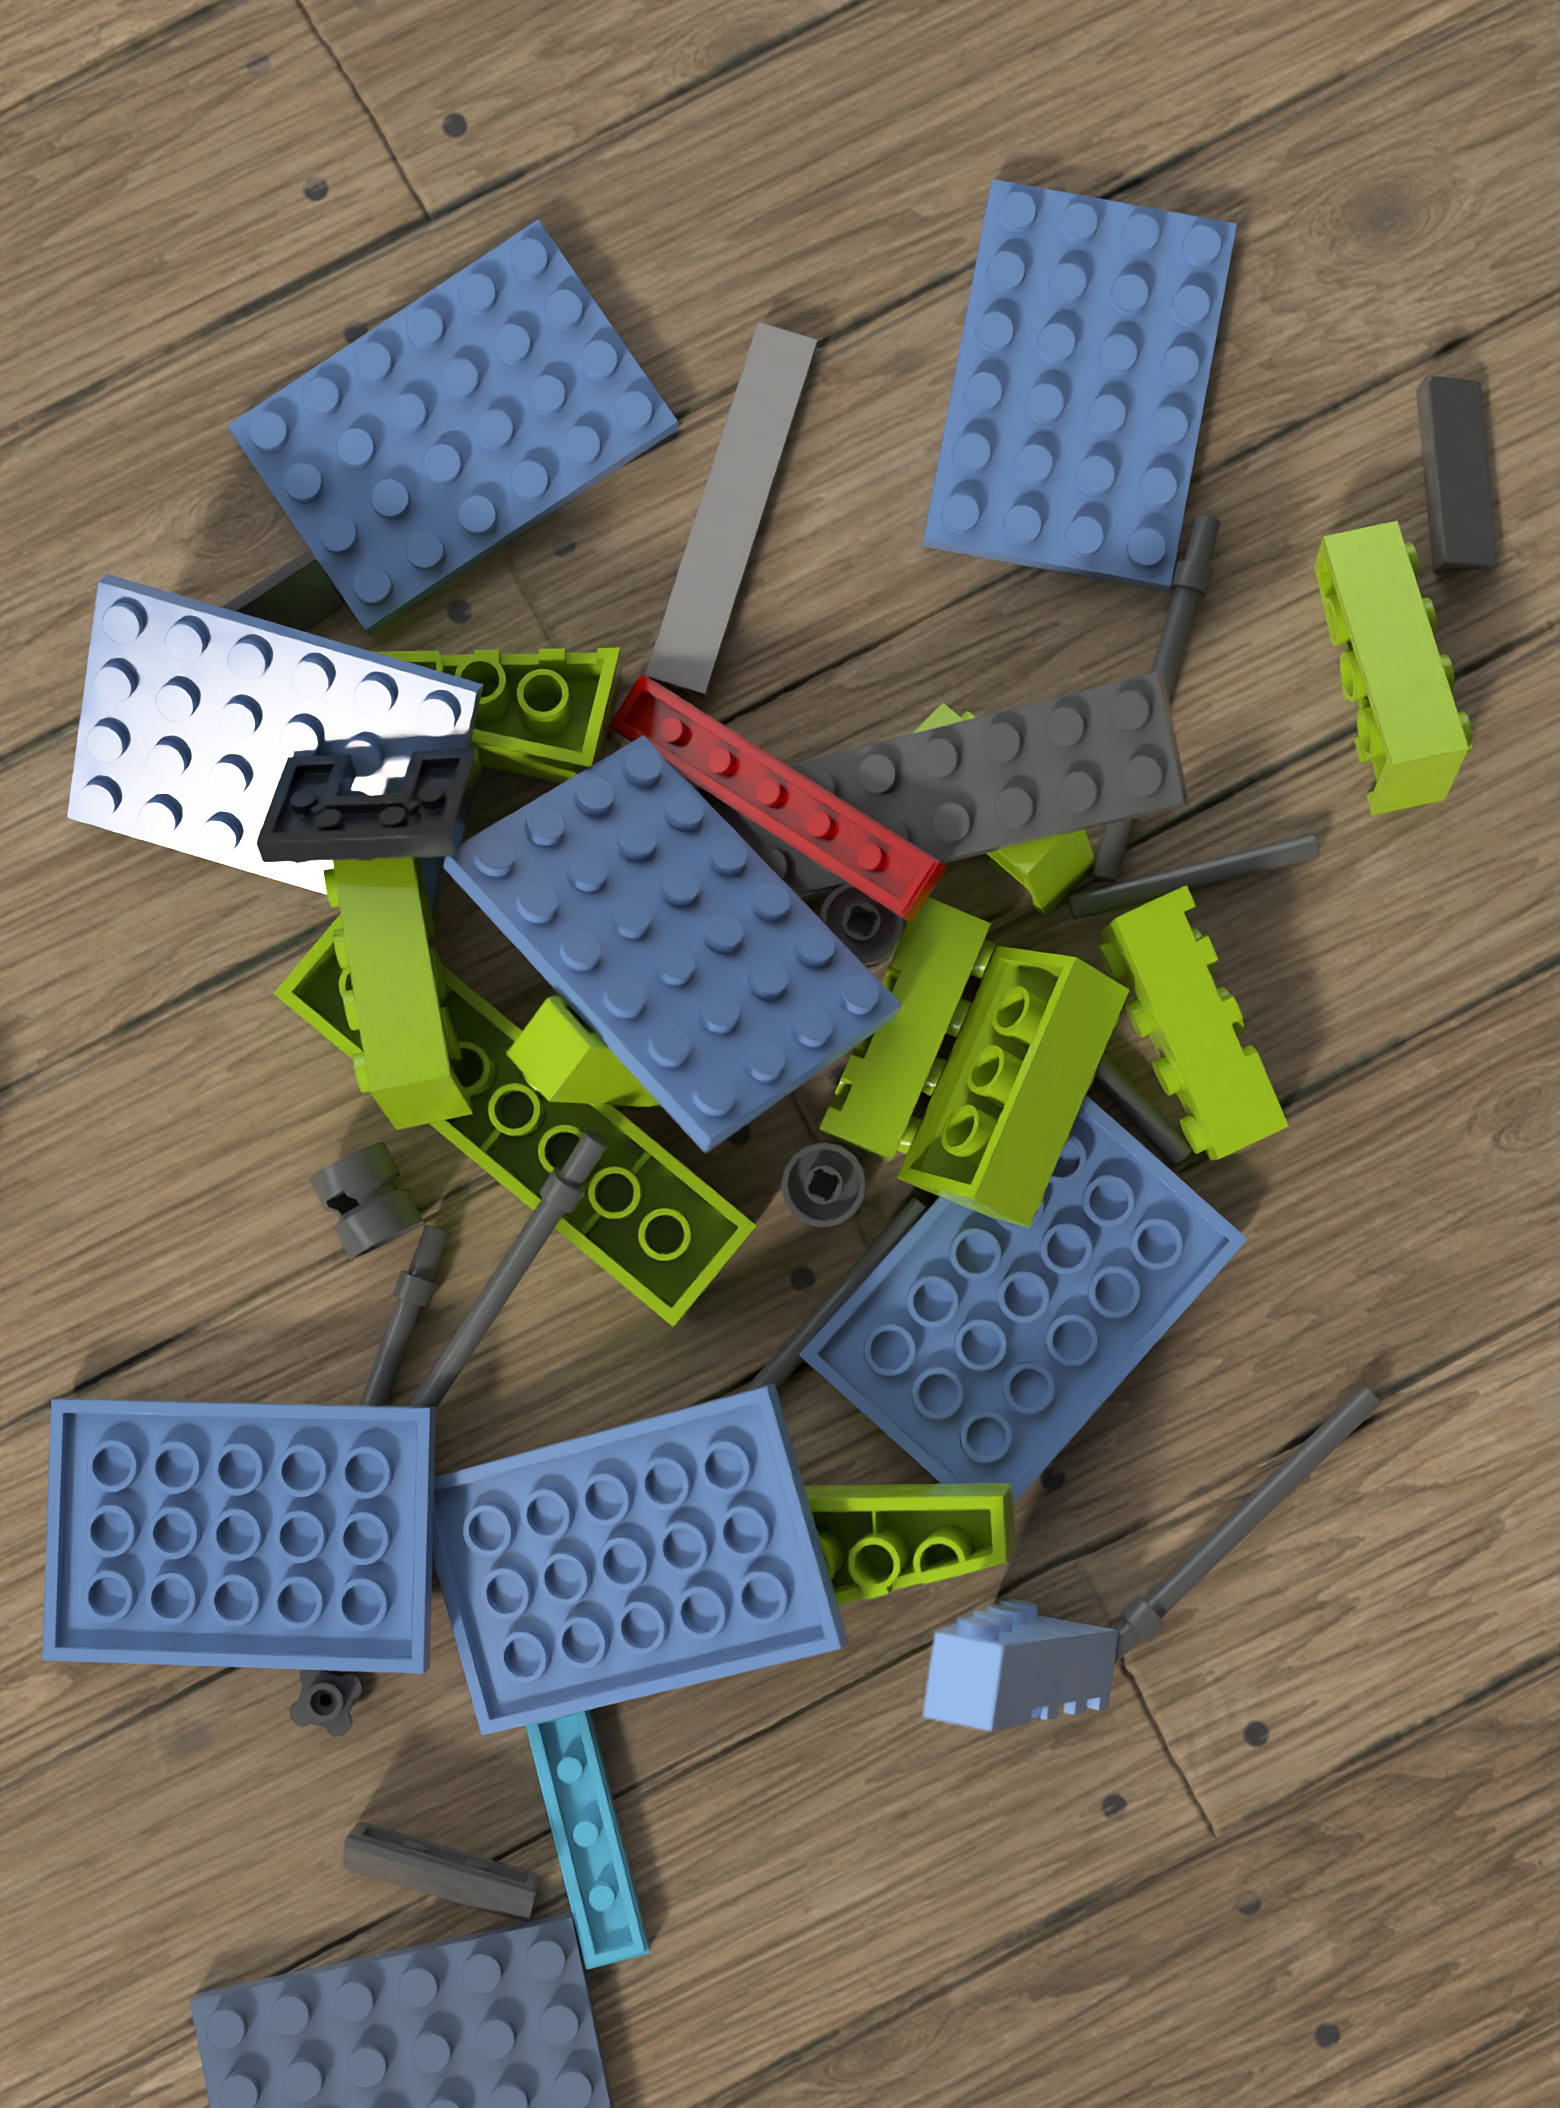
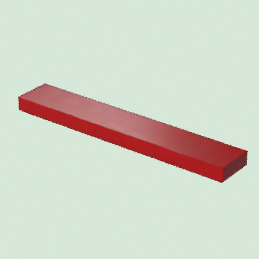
[608,673,947,922]

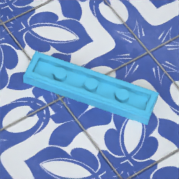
[526,1709,651,1970]

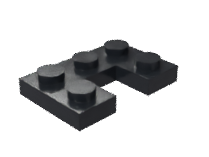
[256,748,482,863]

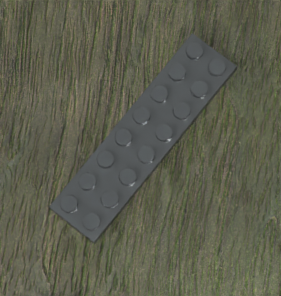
[696,671,1189,897]

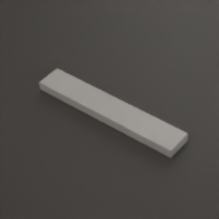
[645,322,818,698]

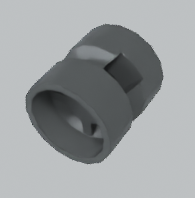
[820,882,904,970]
[309,1142,425,1260]
[781,1142,866,1228]

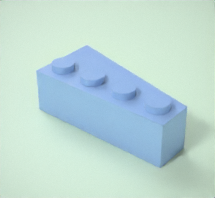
[923,1599,1119,1731]

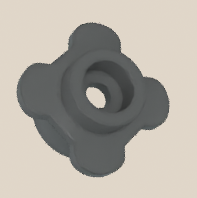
[290,1670,363,1737]

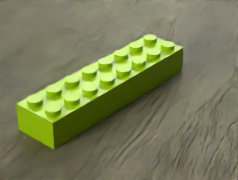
[273,914,757,1327]

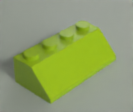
[897,946,1130,1228]

